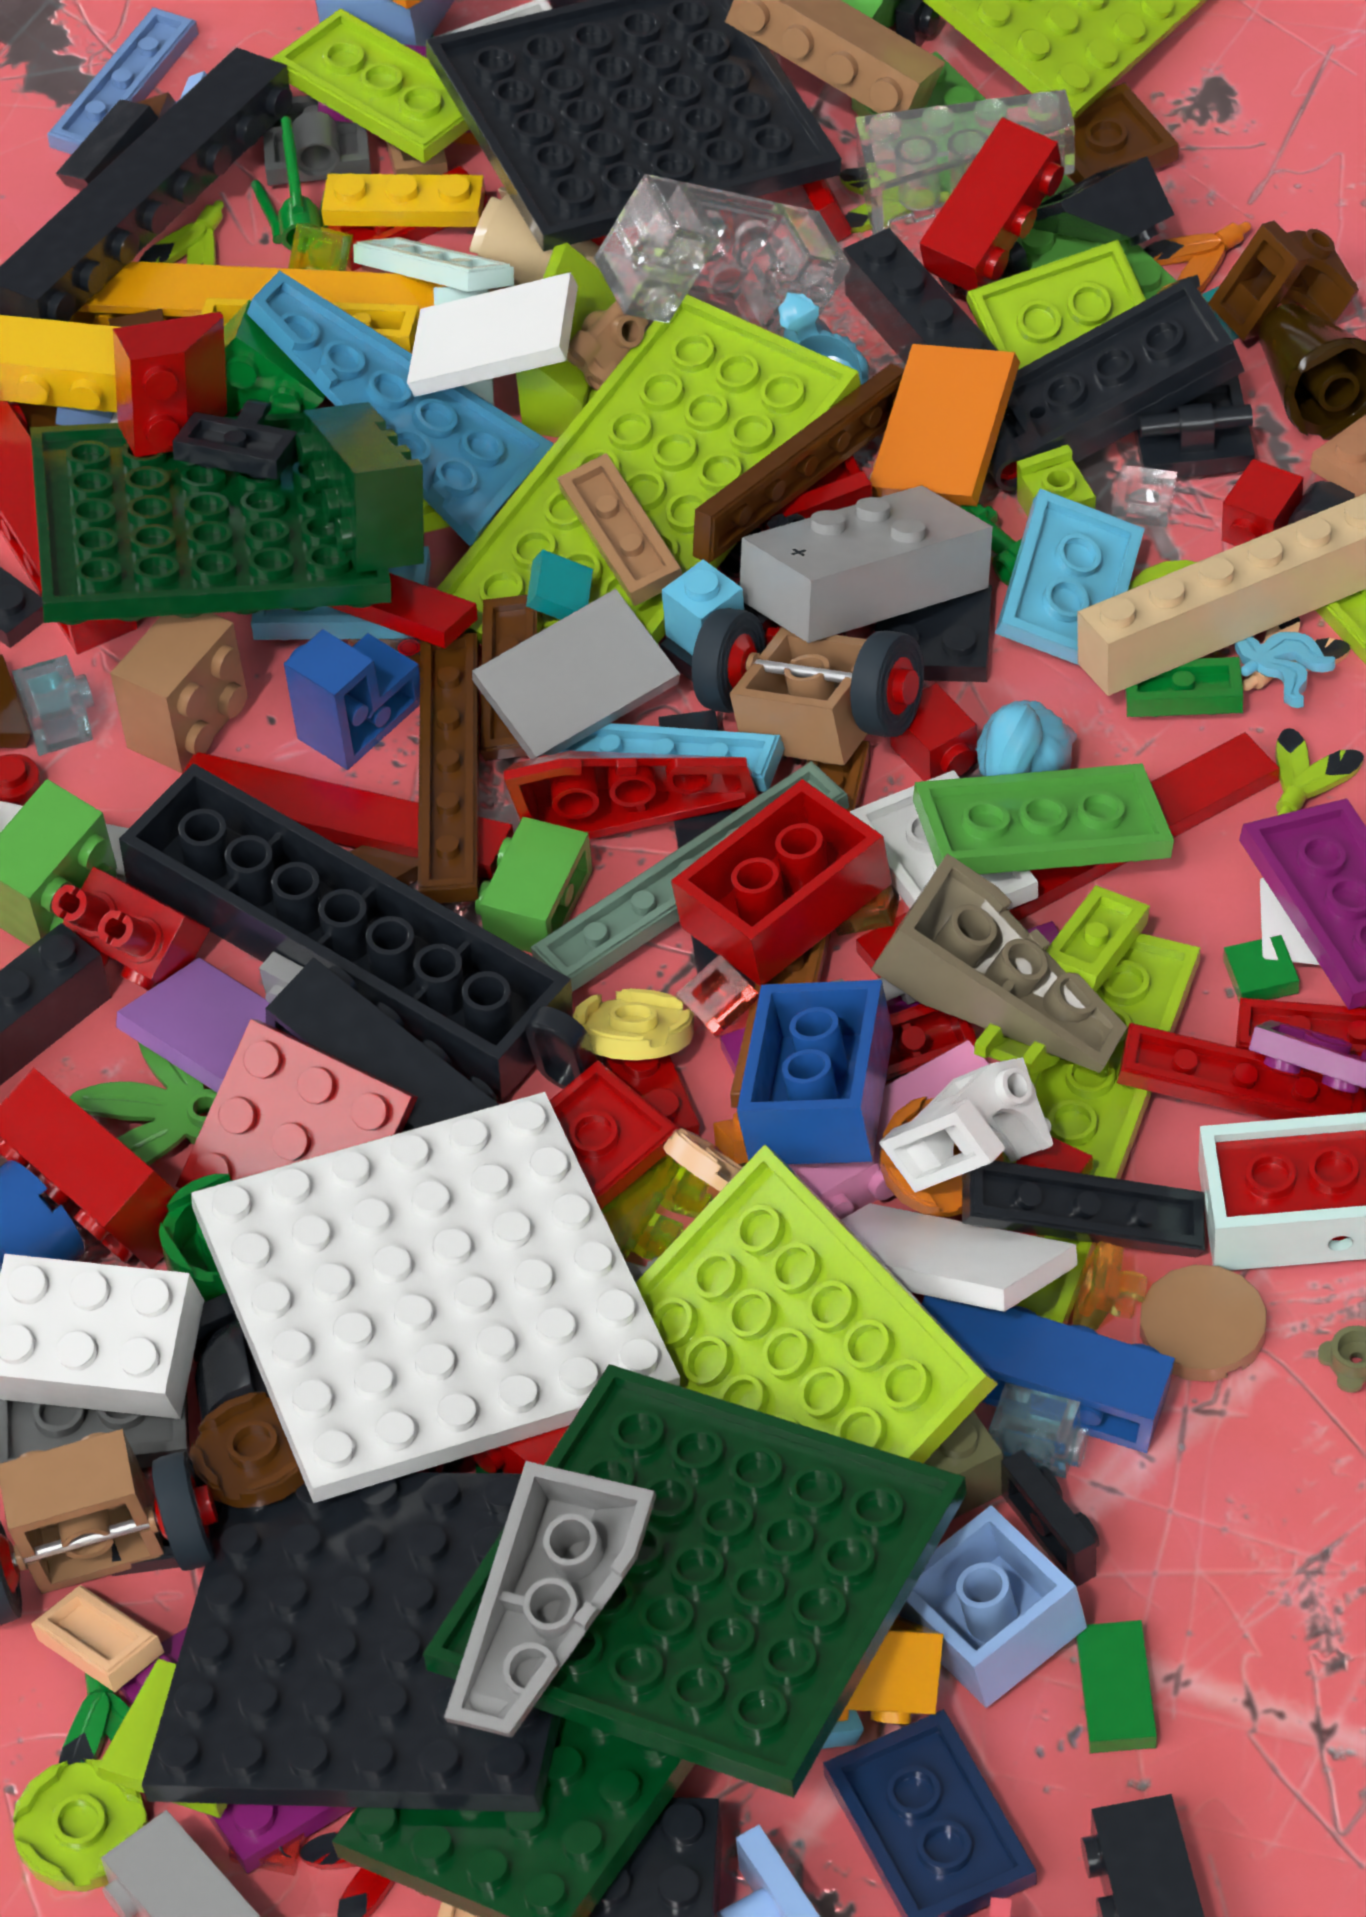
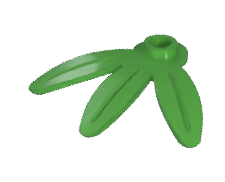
[69,1042,217,1166]

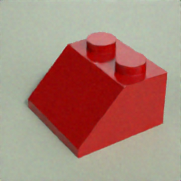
[113,312,227,457]

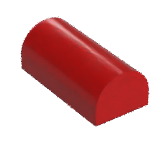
[886,1004,977,1082]

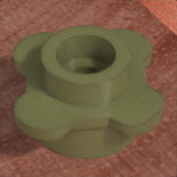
[1318,1326,1366,1393]

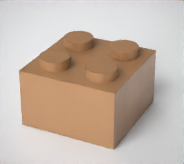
[110,613,248,773]

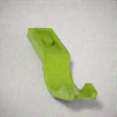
[974,885,1150,1076]

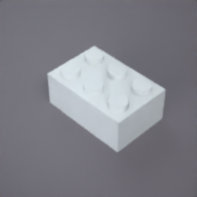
[0,1254,204,1419]

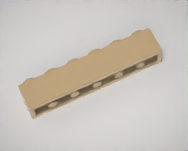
[1077,493,1366,696]

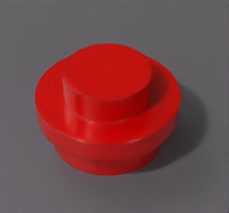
[0,754,40,806]

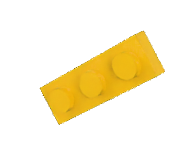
[321,173,485,227]

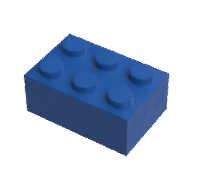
[737,980,893,1165]

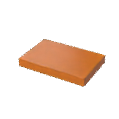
[870,344,1020,506]

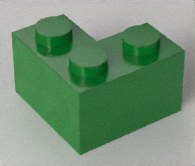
[224,300,325,417]

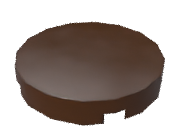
[189,1392,305,1508]

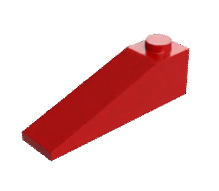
[503,751,759,840]

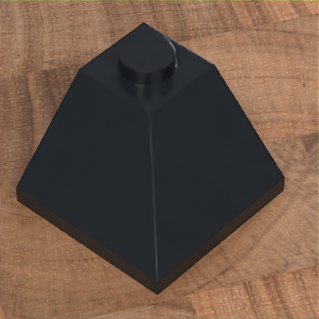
[1032,156,1175,247]

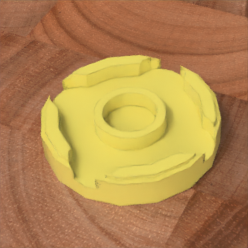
[573,988,694,1060]

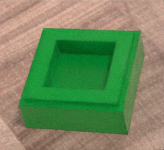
[1223,935,1299,1003]

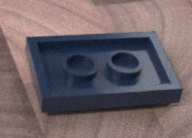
[823,1709,1037,1917]

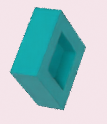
[526,550,593,620]

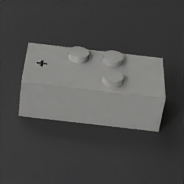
[740,485,993,643]

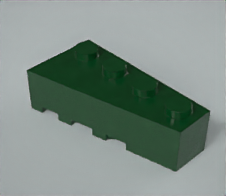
[296,402,424,573]

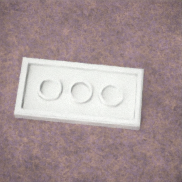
[841,1203,1077,1312]

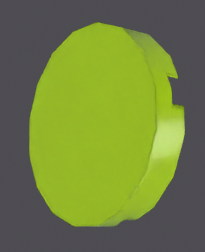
[13,1759,148,1892]

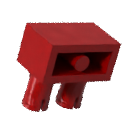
[52,866,211,991]

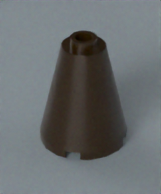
[1259,304,1366,440]

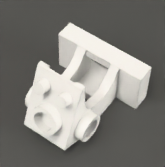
[879,1057,1053,1192]

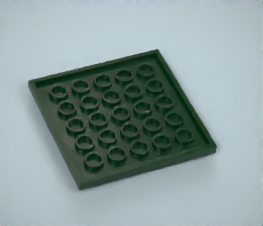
[30,413,391,625]
[423,1364,967,1798]

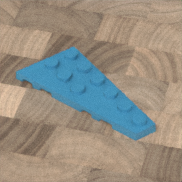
[247,270,554,547]

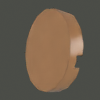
[1140,1265,1266,1382]

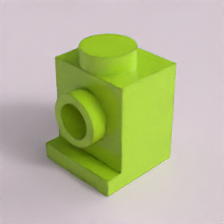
[1017,444,1096,517]

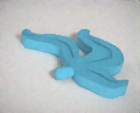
[1235,632,1335,708]

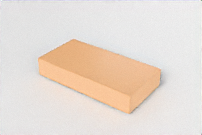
[31,1585,164,1693]

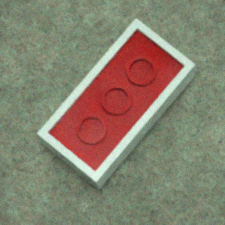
[1198,1112,1366,1270]

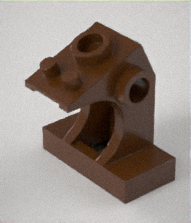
[1208,220,1359,341]

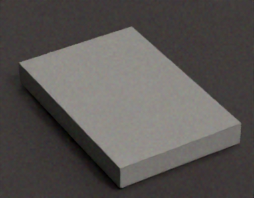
[472,589,680,759]

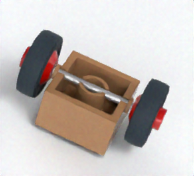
[692,608,924,765]
[0,1429,218,1625]

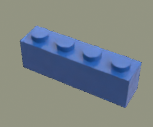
[922,1295,1175,1454]

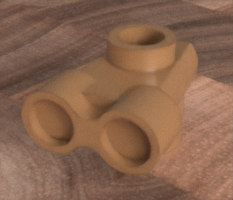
[567,298,649,391]

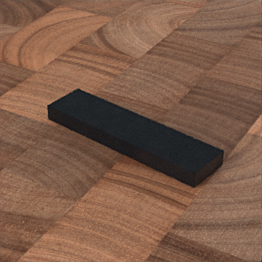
[962,1160,1205,1258]

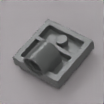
[263,95,371,186]

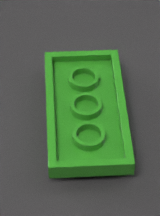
[913,763,1174,874]

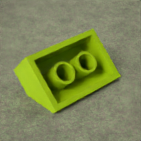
[516,243,624,438]

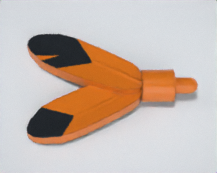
[1144,221,1251,293]

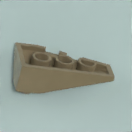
[871,853,1127,1073]

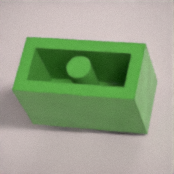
[475,817,593,953]

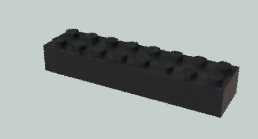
[119,763,573,1102]

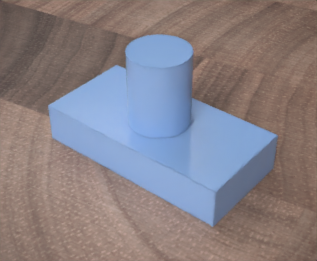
[717,1825,820,1917]

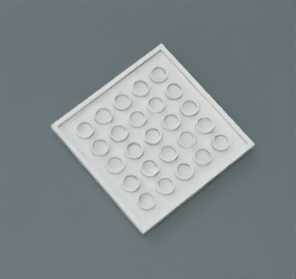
[191,1092,680,1503]

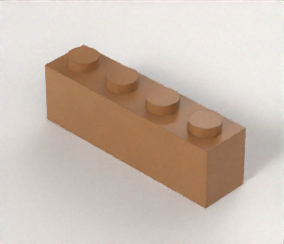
[725,0,945,126]

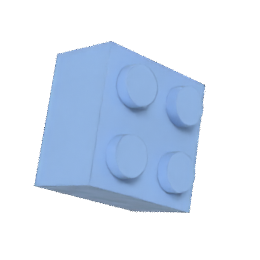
[899,1505,1087,1708]

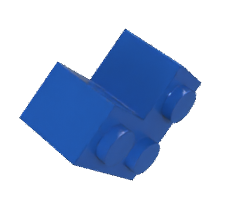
[284,629,420,770]

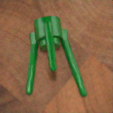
[251,116,328,252]

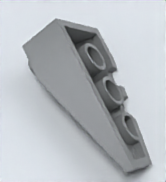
[444,1461,656,1738]

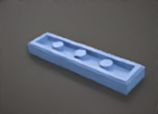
[47,7,198,155]

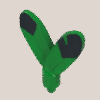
[59,1673,130,1765]

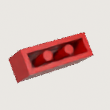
[919,117,1064,291]

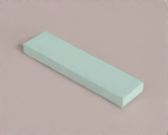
[353,237,514,292]

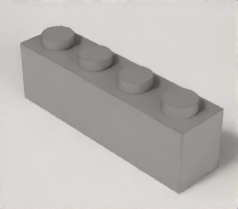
[101,1809,260,1917]

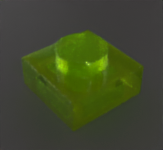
[288,223,353,271]

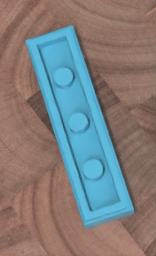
[560,723,785,792]

